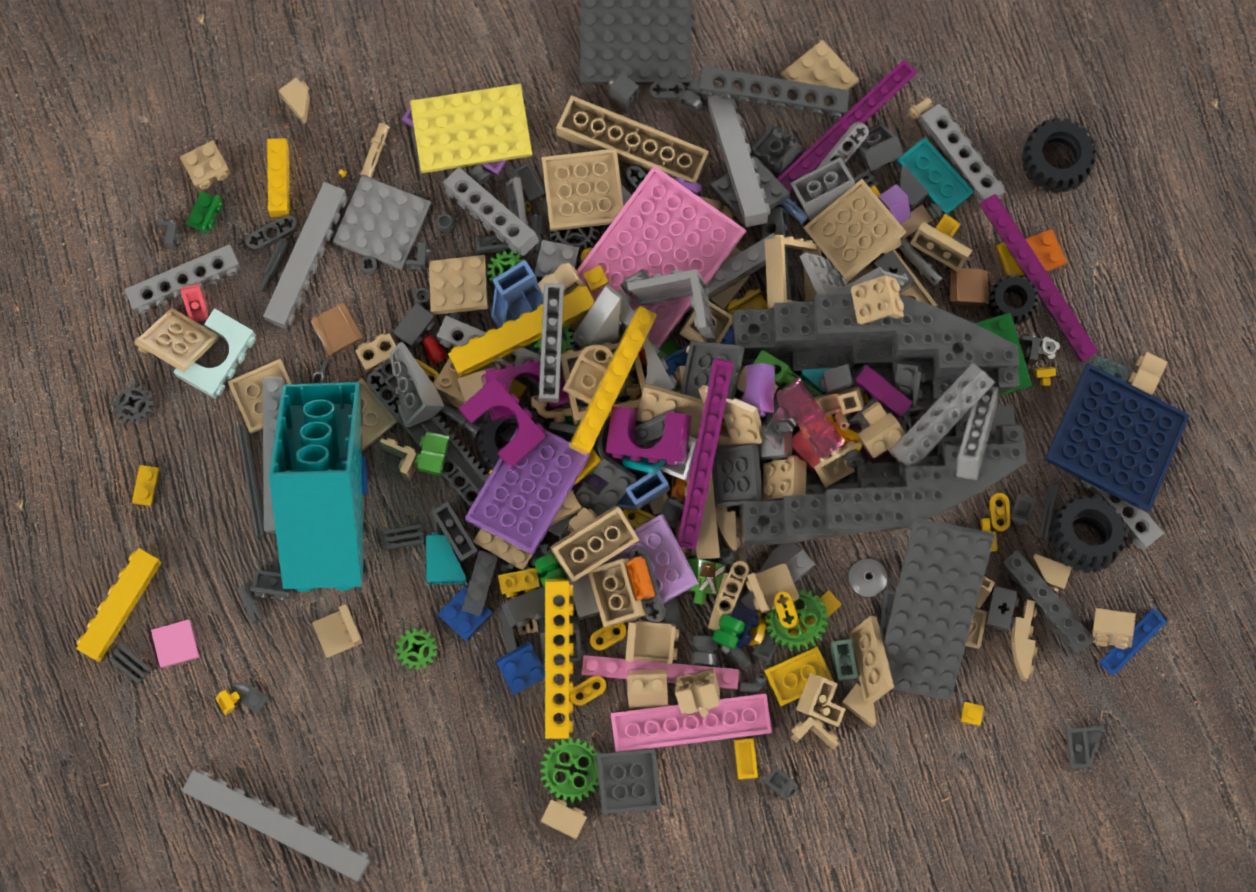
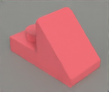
[180,284,209,322]

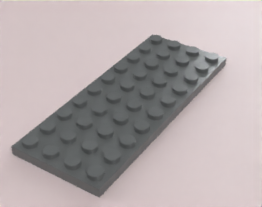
[883,518,994,701]

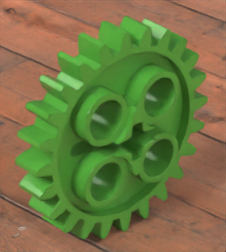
[765,589,829,651]
[539,737,599,802]

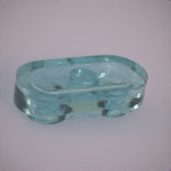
[1091,357,1129,382]

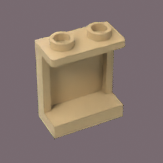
[625,620,679,665]

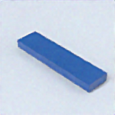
[1098,608,1167,676]

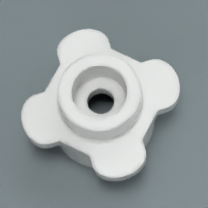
[1039,337,1060,359]

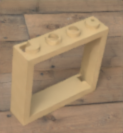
[765,235,821,309]
[560,340,646,426]

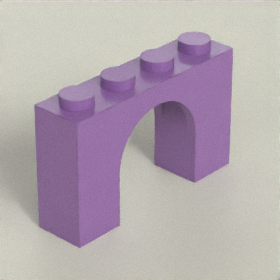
[722,363,775,419]

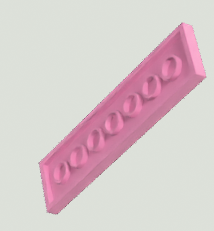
[611,694,772,753]

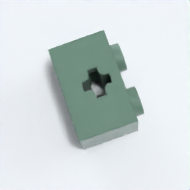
[830,639,858,683]

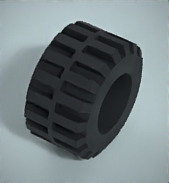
[988,274,1039,325]

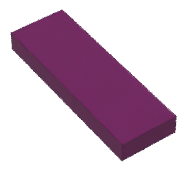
[854,365,913,419]

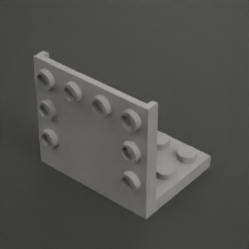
[800,252,909,295]
[627,269,716,342]

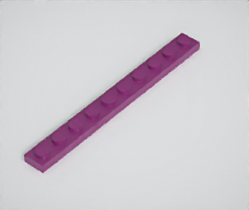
[777,60,917,193]
[979,193,1098,363]
[677,358,734,550]

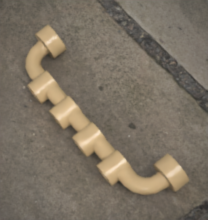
[531,384,641,423]

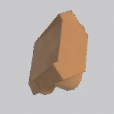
[949,268,988,308]
[310,303,363,356]

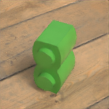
[415,432,450,476]

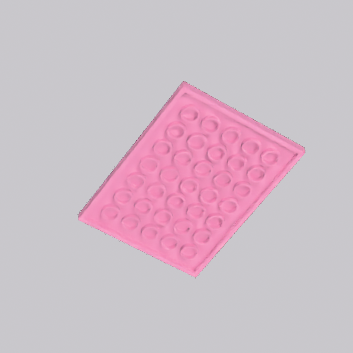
[577,166,746,350]

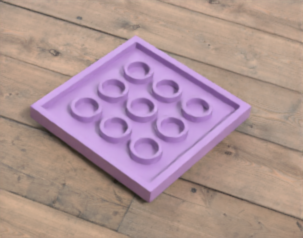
[603,514,699,621]

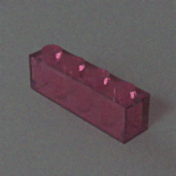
[776,378,844,459]

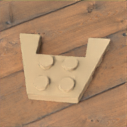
[699,385,766,448]

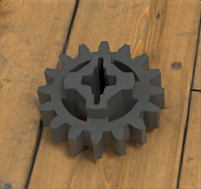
[112,383,155,426]

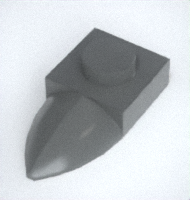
[232,683,269,714]

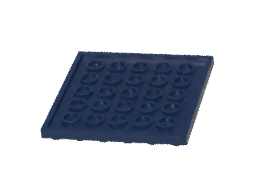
[1044,363,1190,513]

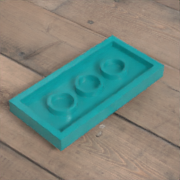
[896,137,974,215]

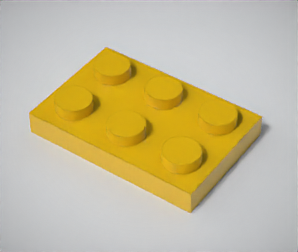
[764,646,834,707]

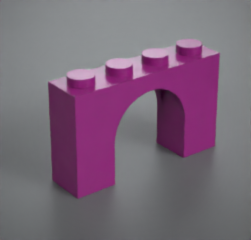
[481,360,569,422]
[458,378,546,468]
[606,406,692,466]

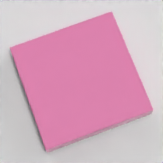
[151,620,199,668]

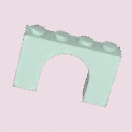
[174,308,256,399]

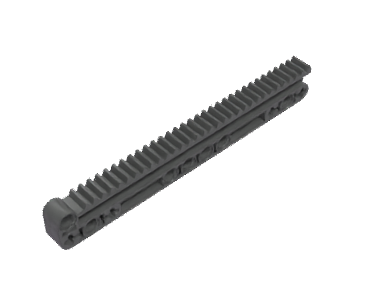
[367,360,553,579]

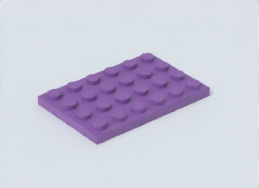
[465,428,591,555]

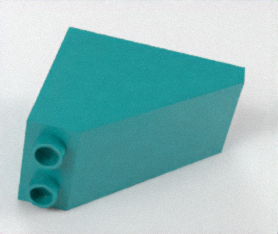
[268,382,364,592]

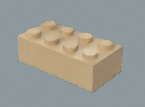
[550,505,639,582]

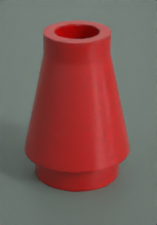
[422,335,447,364]

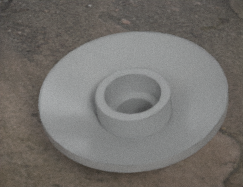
[849,558,887,597]

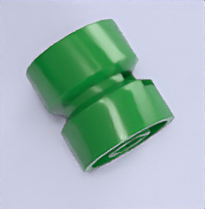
[534,554,567,588]
[711,614,745,650]

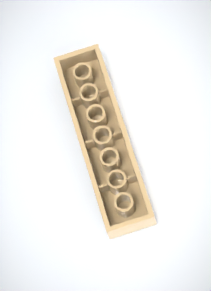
[556,95,709,183]

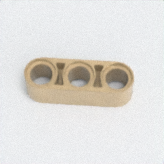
[715,561,749,617]

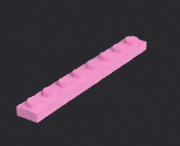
[582,655,739,690]

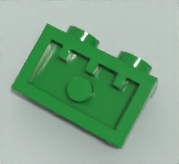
[186,191,223,235]

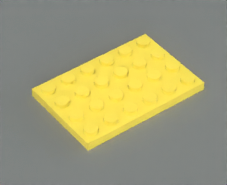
[410,84,532,173]

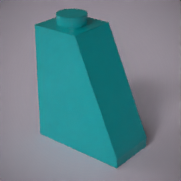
[426,532,467,585]

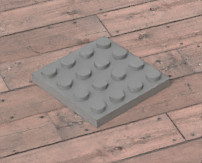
[333,175,431,271]

